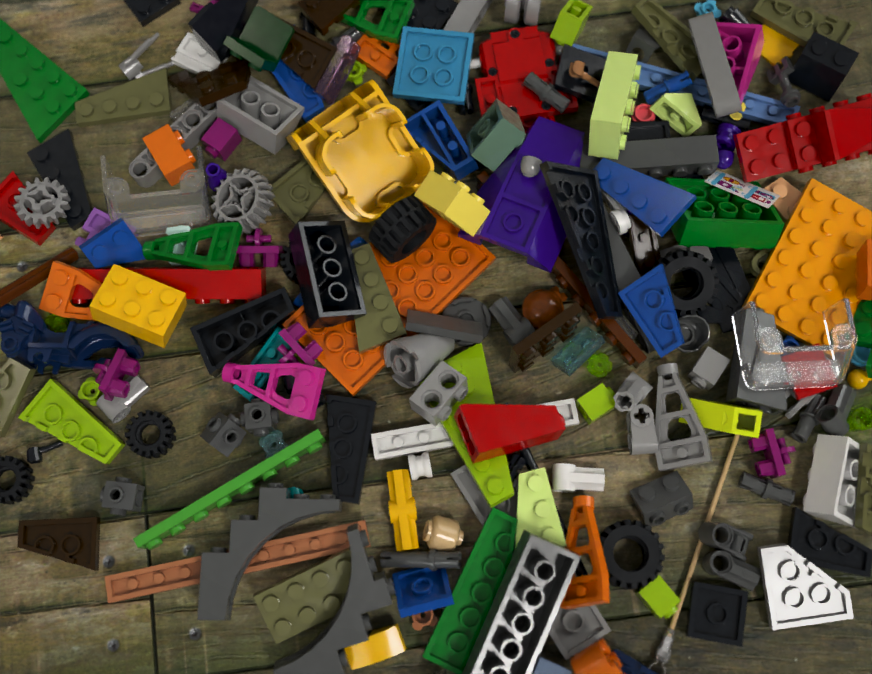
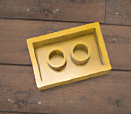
[89,264,187,348]

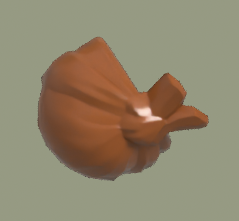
[522,286,568,329]

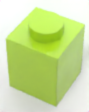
[575,383,615,425]
[634,575,681,619]

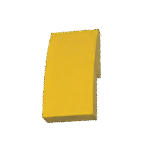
[344,624,407,670]

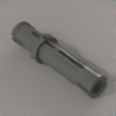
[380,549,462,571]

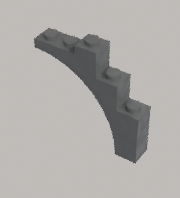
[197,483,343,620]
[273,523,396,674]

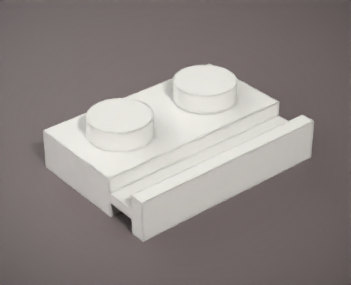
[171,32,228,75]

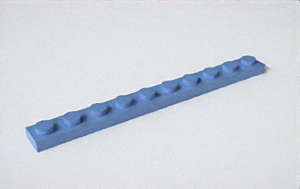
[572,44,800,125]

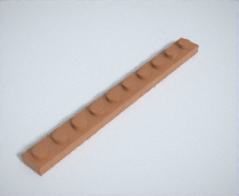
[104,520,371,603]

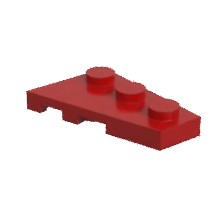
[0,171,56,246]

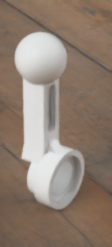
[601,190,631,235]

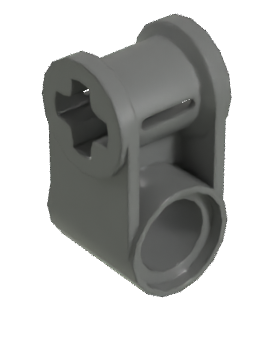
[698,521,754,562]

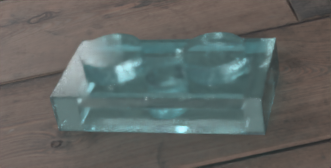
[551,326,605,376]

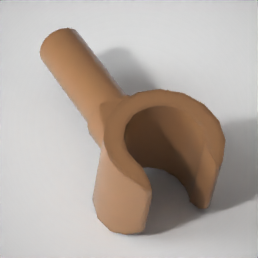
[569,60,600,87]

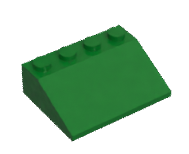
[665,177,785,250]

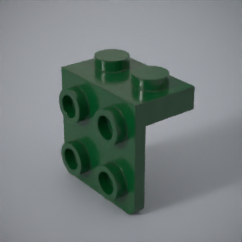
[223,6,294,72]

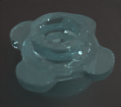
[259,430,289,459]

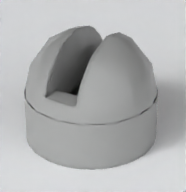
[520,156,542,177]

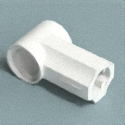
[552,463,605,493]

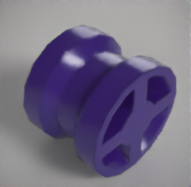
[716,123,741,152]

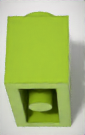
[550,0,593,46]

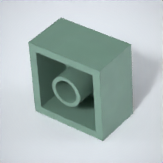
[466,99,526,172]

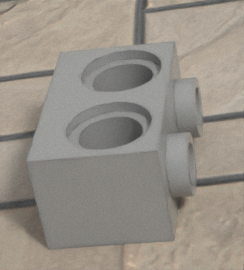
[409,361,468,427]

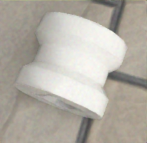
[408,451,433,481]

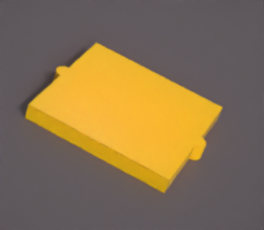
[760,24,800,66]

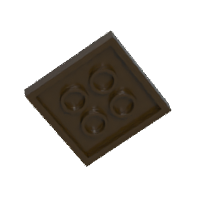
[509,302,583,373]

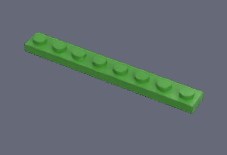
[133,429,326,550]

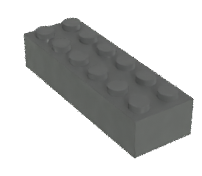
[462,530,581,674]

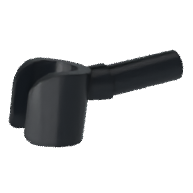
[26,440,63,464]

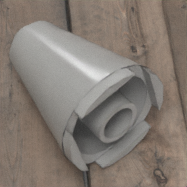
[383,333,455,389]

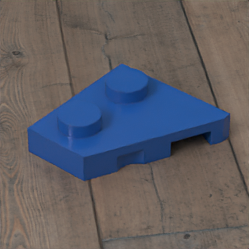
[79,218,145,268]

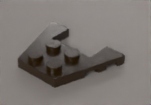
[167,57,251,107]

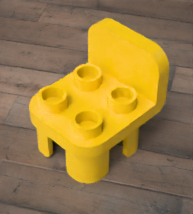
[285,79,434,223]

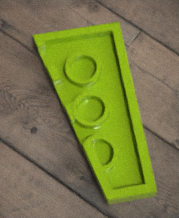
[18,379,126,464]

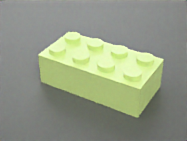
[588,51,641,160]

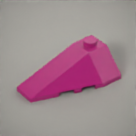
[716,22,764,104]

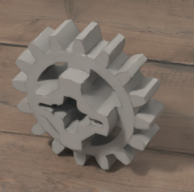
[13,177,71,229]

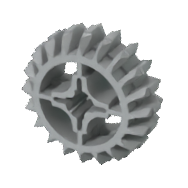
[210,168,276,235]

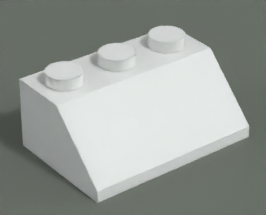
[803,434,860,528]

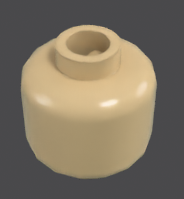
[423,515,464,552]

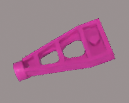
[222,362,326,420]

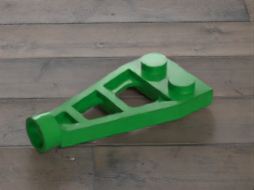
[341,0,415,44]
[143,222,243,271]

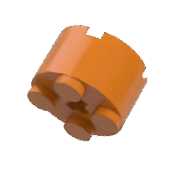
[570,638,626,674]

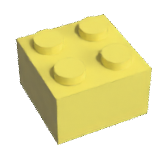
[414,170,491,237]

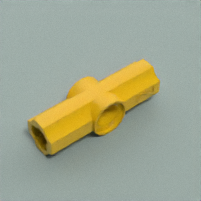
[387,469,419,552]

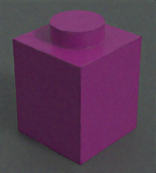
[201,117,242,161]

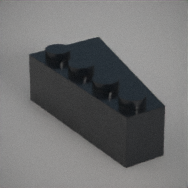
[190,287,296,377]

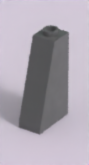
[726,308,787,415]

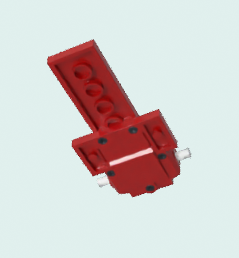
[470,25,578,133]

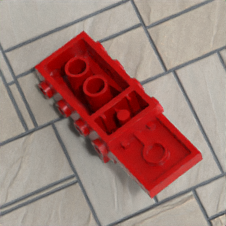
[733,93,872,183]

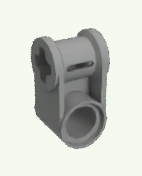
[626,404,658,456]

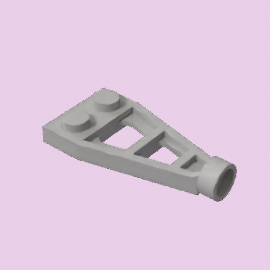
[655,363,713,472]

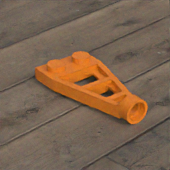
[39,260,102,321]
[559,495,610,609]

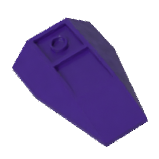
[458,116,585,273]

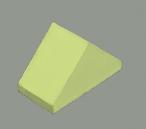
[649,93,702,137]

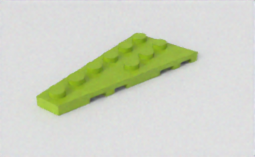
[419,342,514,508]

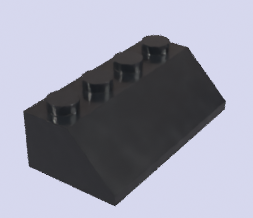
[288,220,367,329]

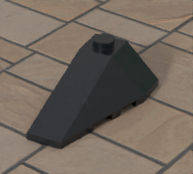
[188,0,259,63]

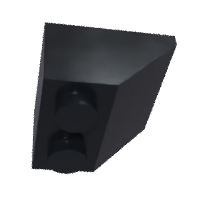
[788,31,859,102]

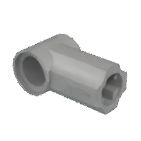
[613,371,653,412]
[96,375,151,423]

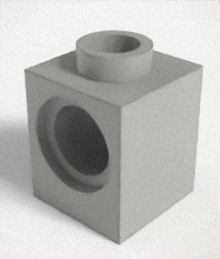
[687,346,730,391]

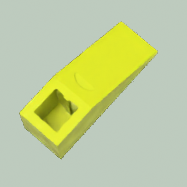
[679,397,763,438]

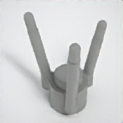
[118,32,175,81]

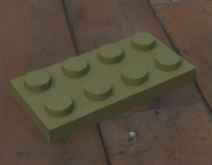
[253,547,351,644]

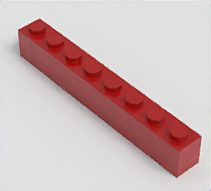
[72,267,266,304]

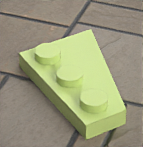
[514,467,567,552]

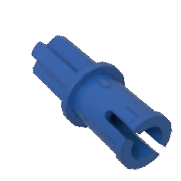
[643,70,693,105]

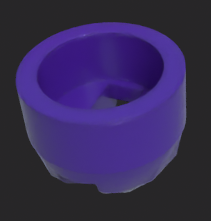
[717,150,735,169]

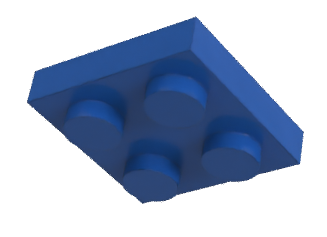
[392,568,454,618]

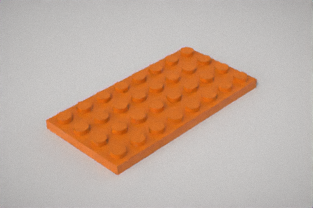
[282,199,496,397]

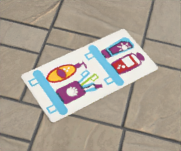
[704,170,780,208]

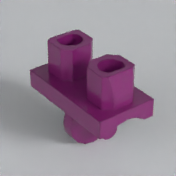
[237,228,283,267]
[277,322,323,366]
[93,348,141,401]
[748,428,796,479]

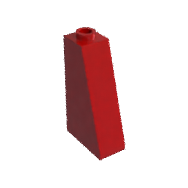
[454,404,566,464]

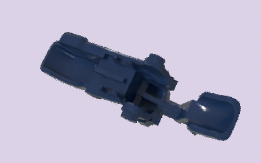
[0,300,144,375]

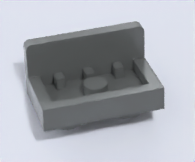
[630,470,693,527]

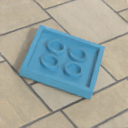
[393,26,474,105]

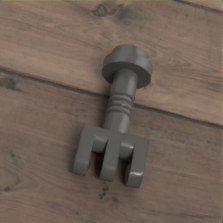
[766,56,801,108]

